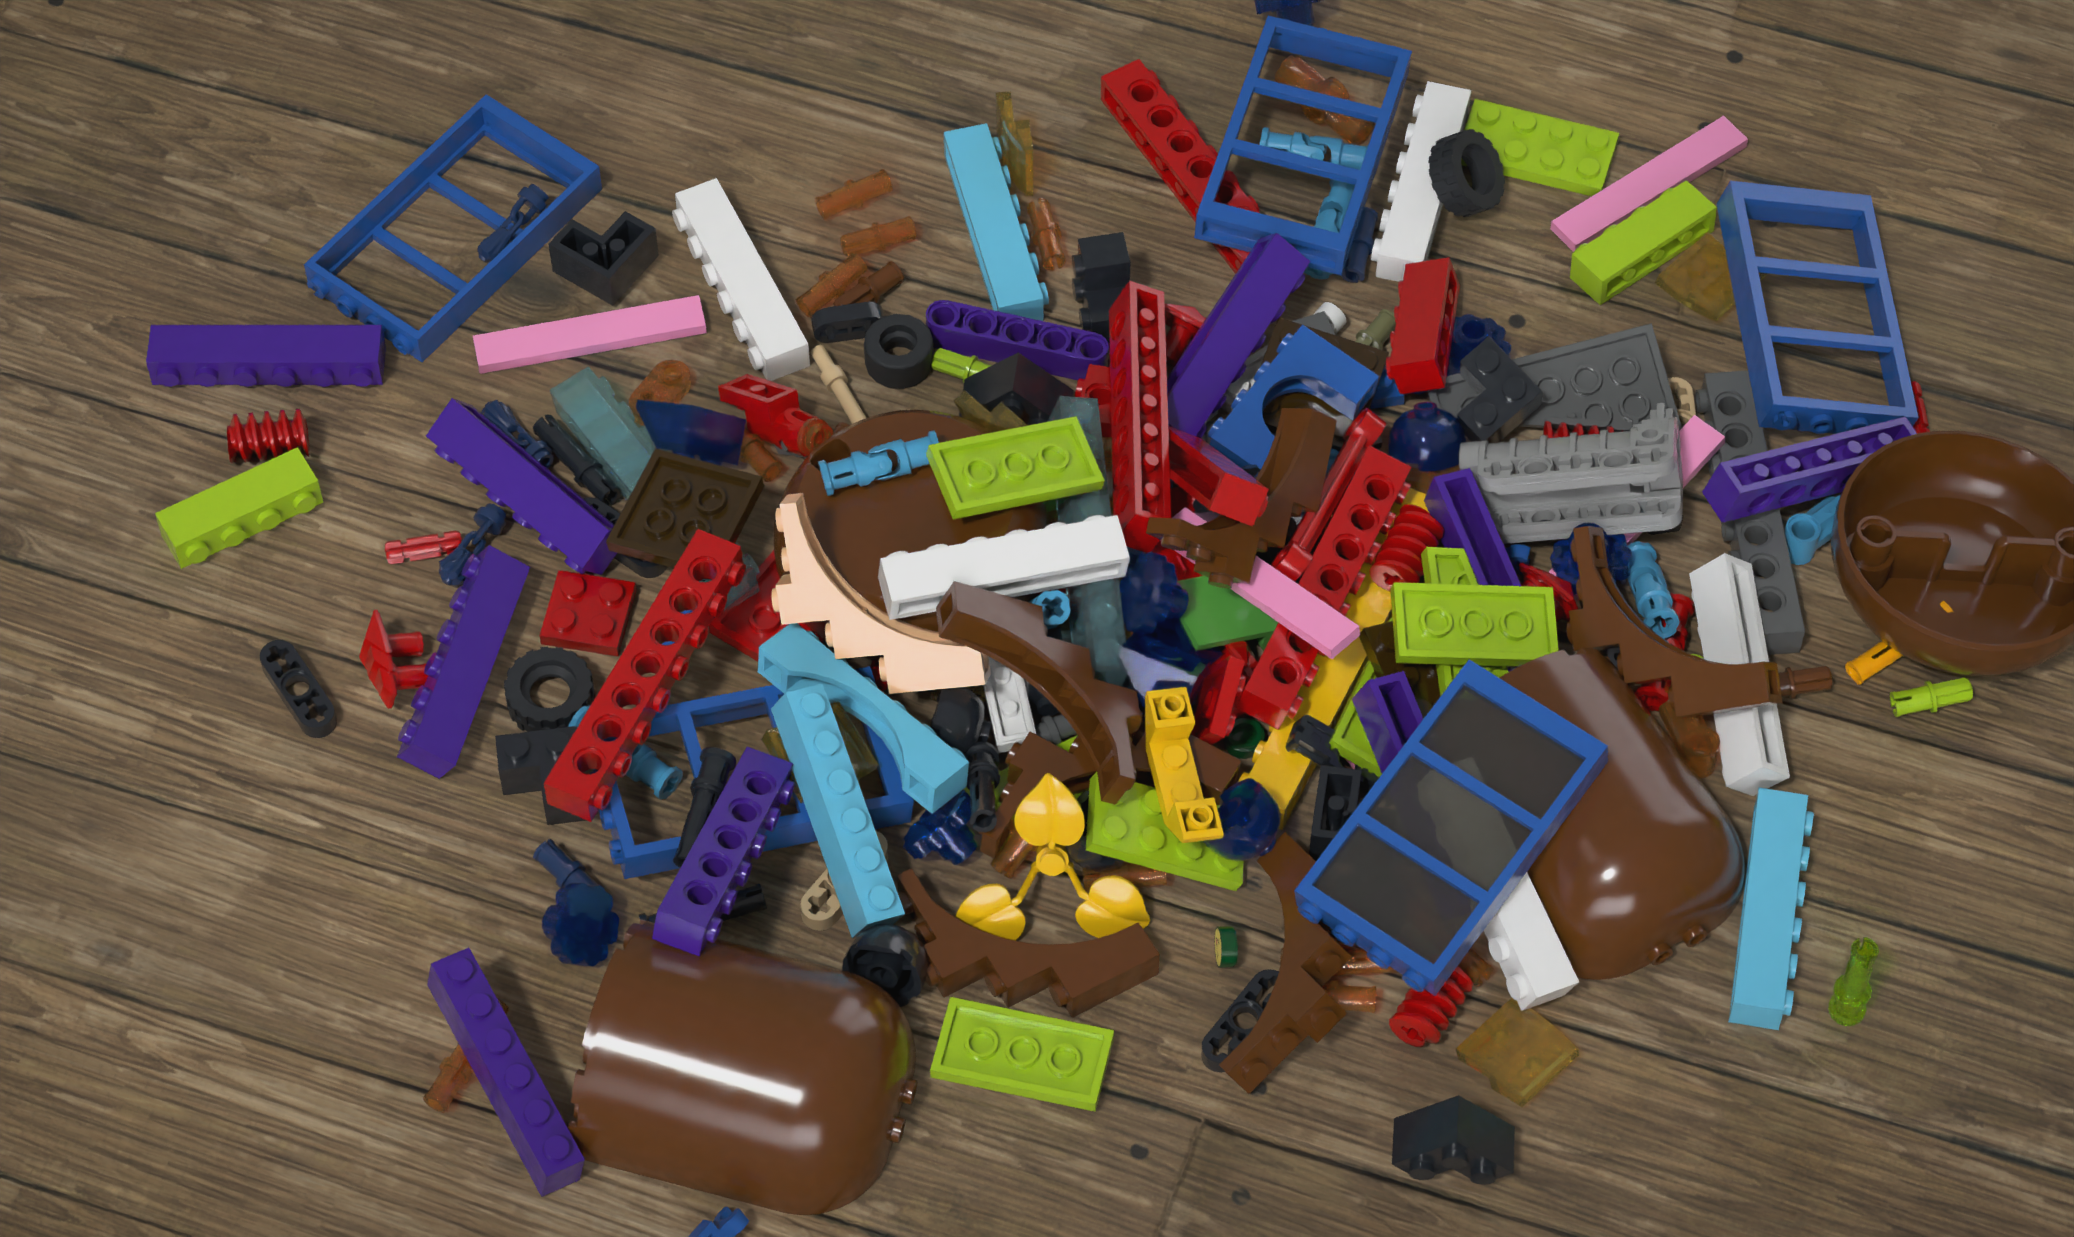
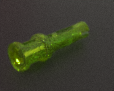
[1828,937,1879,1026]

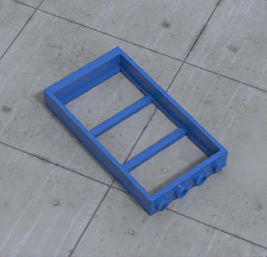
[1194,15,1412,276]
[304,94,602,362]
[1716,181,1918,434]
[589,666,914,879]

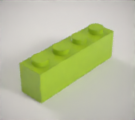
[1570,180,1717,305]
[155,447,324,569]

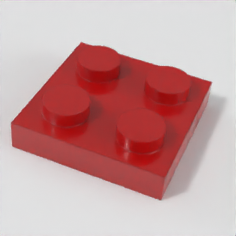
[539,570,637,657]
[1191,656,1246,745]

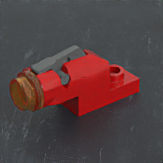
[718,374,834,458]

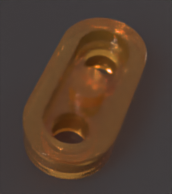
[629,360,691,426]

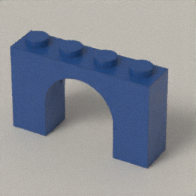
[1208,324,1379,470]

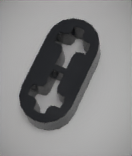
[811,302,884,343]

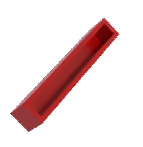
[1168,426,1269,527]

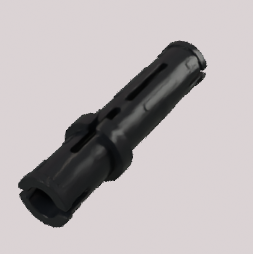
[533,414,622,506]

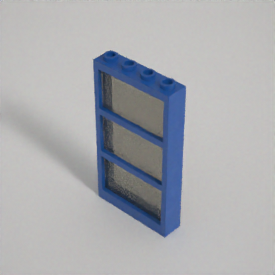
[1294,659,1608,996]

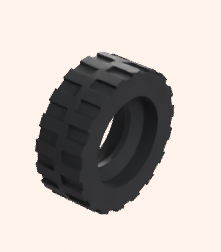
[1428,129,1505,217]
[504,646,595,732]

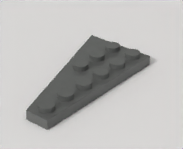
[1427,323,1682,432]

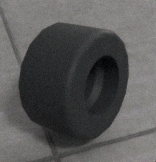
[864,314,934,389]

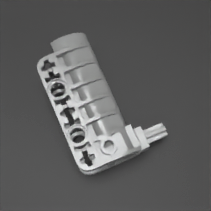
[1459,403,1683,544]

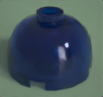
[1388,402,1466,472]
[1203,778,1281,862]

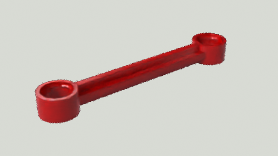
[1271,408,1386,582]

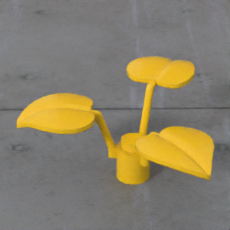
[955,773,1150,941]

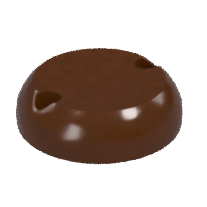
[774,410,1049,661]
[1831,431,2074,676]

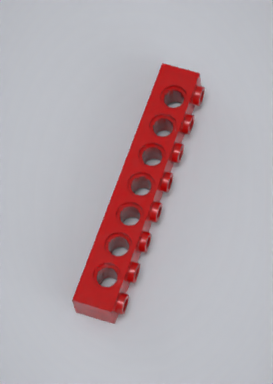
[1101,59,1260,274]
[1109,280,1171,554]
[1235,445,1412,730]
[544,529,746,822]

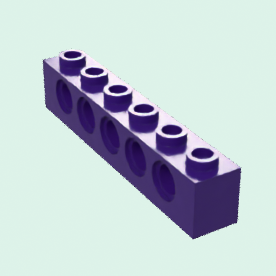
[1702,417,1917,523]
[652,747,795,957]

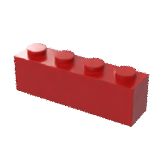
[1386,257,1460,394]

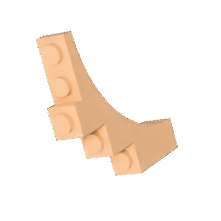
[772,493,991,694]

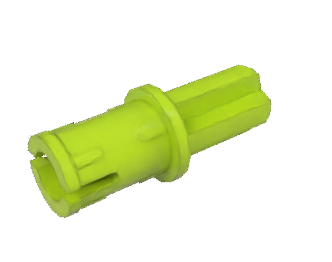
[931,348,992,384]
[1890,677,1973,717]

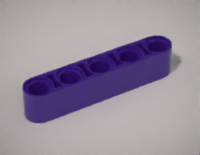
[926,300,1109,380]

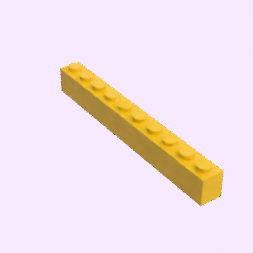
[1235,488,1429,830]

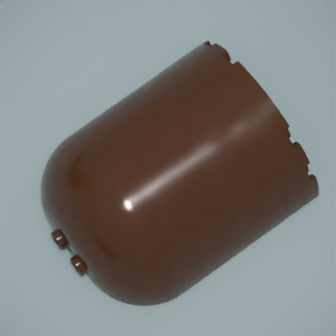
[1434,648,1745,980]
[568,920,918,1215]

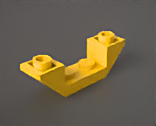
[1145,687,1224,843]

